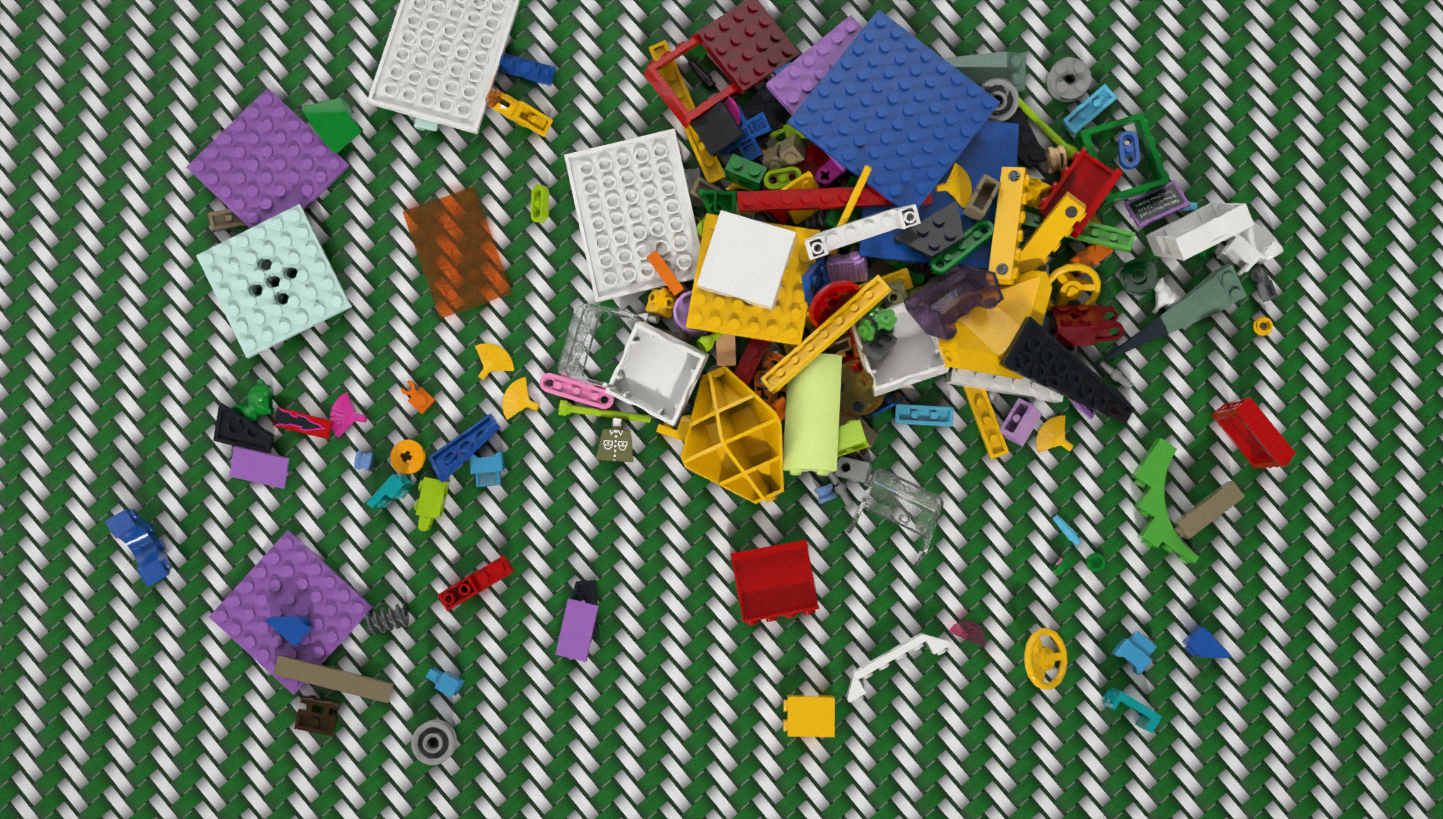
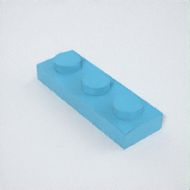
[1061,84,1117,136]
[894,404,954,427]

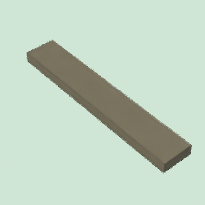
[273,654,394,703]

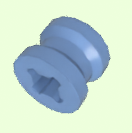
[354,450,375,471]
[814,483,837,504]

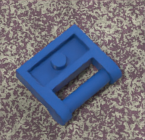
[802,257,831,307]

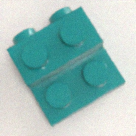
[367,474,413,509]

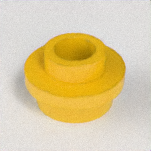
[1253,317,1273,336]

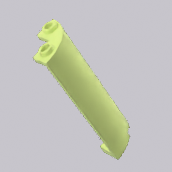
[782,353,842,476]

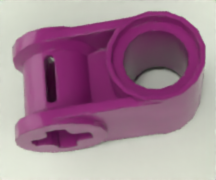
[815,158,848,188]

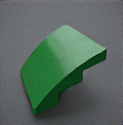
[302,97,363,153]
[699,190,742,215]

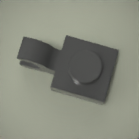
[1251,268,1278,303]

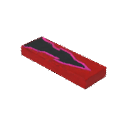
[272,407,334,440]

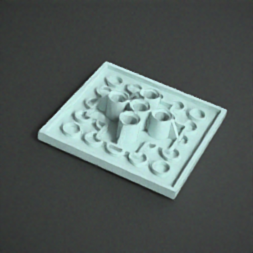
[196,204,352,359]

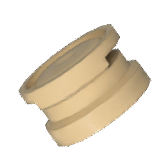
[1045,145,1067,174]

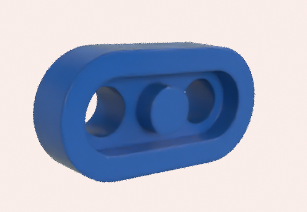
[1118,131,1140,170]

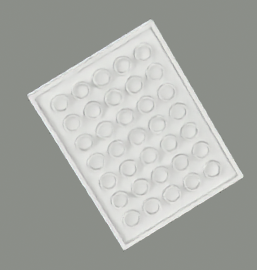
[367,0,521,134]
[564,128,701,303]

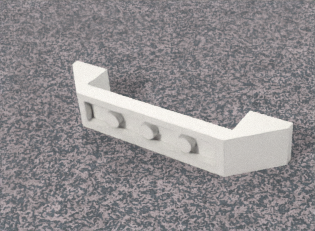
[804,204,921,260]
[846,633,951,703]

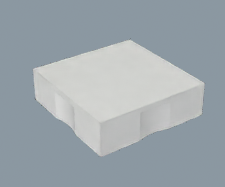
[1146,202,1254,260]
[697,210,797,311]
[849,295,949,397]
[605,321,710,426]

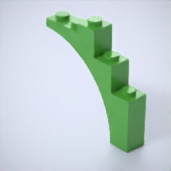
[1131,438,1199,564]

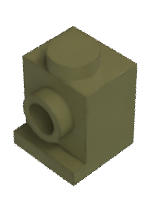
[880,278,909,308]

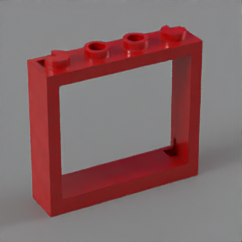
[644,33,740,129]
[1211,397,1296,469]

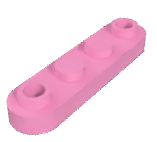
[540,373,614,409]

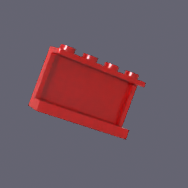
[1038,147,1123,239]

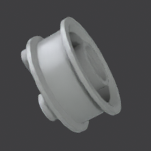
[1046,57,1091,103]
[981,77,1019,122]
[411,719,457,765]

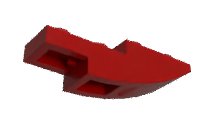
[438,555,515,611]

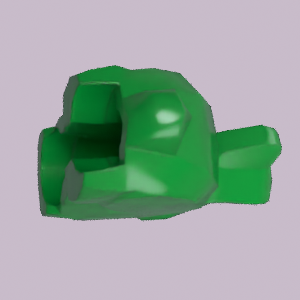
[232,379,275,423]

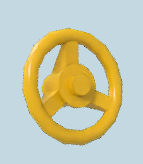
[1047,263,1101,312]
[1024,628,1068,690]

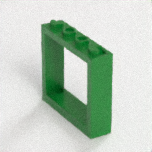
[1074,112,1170,207]

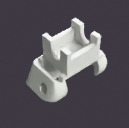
[1216,221,1283,276]

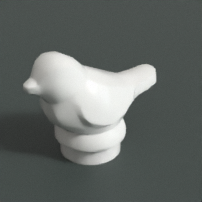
[1152,278,1180,314]

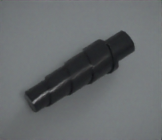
[688,59,716,89]

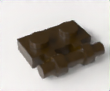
[294,695,341,736]

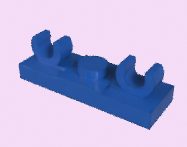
[498,54,556,86]

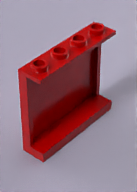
[730,540,820,626]

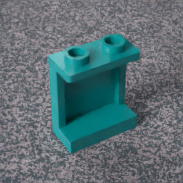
[1102,688,1162,733]

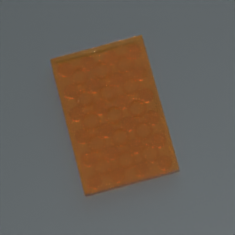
[403,187,512,319]

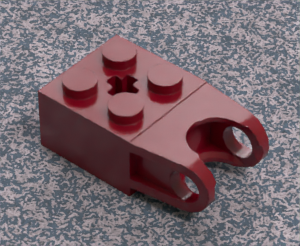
[1049,304,1124,346]

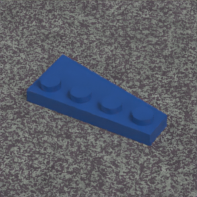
[428,413,500,483]

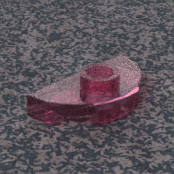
[948,620,986,648]

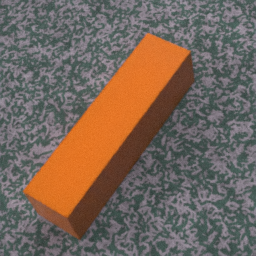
[647,250,685,297]

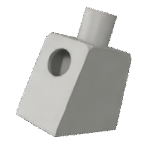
[835,456,872,484]

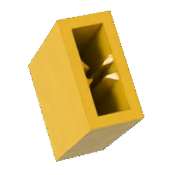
[783,695,835,737]

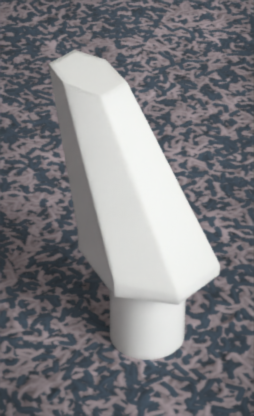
[628,312,660,324]

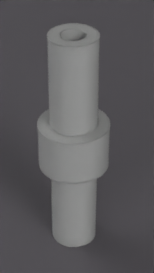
[1098,361,1134,390]
[828,472,853,506]

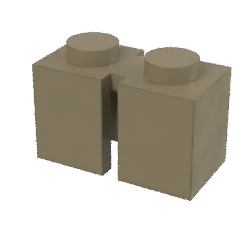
[762,134,806,171]
[962,174,1002,222]

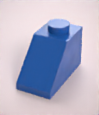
[265,615,315,647]
[1182,626,1231,658]

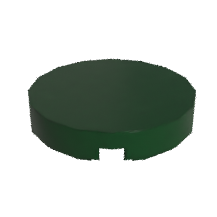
[1119,258,1159,296]

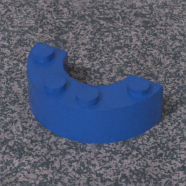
[104,509,172,587]

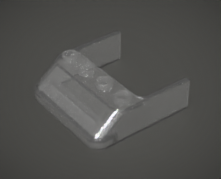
[557,304,644,393]
[847,468,944,566]

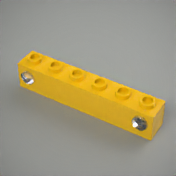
[988,167,1030,285]
[1000,191,1086,275]

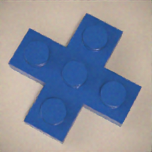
[720,104,773,161]

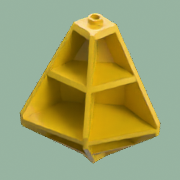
[938,270,1052,380]
[681,366,784,504]

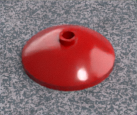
[809,280,861,328]

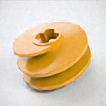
[390,439,426,474]

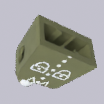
[596,418,634,462]

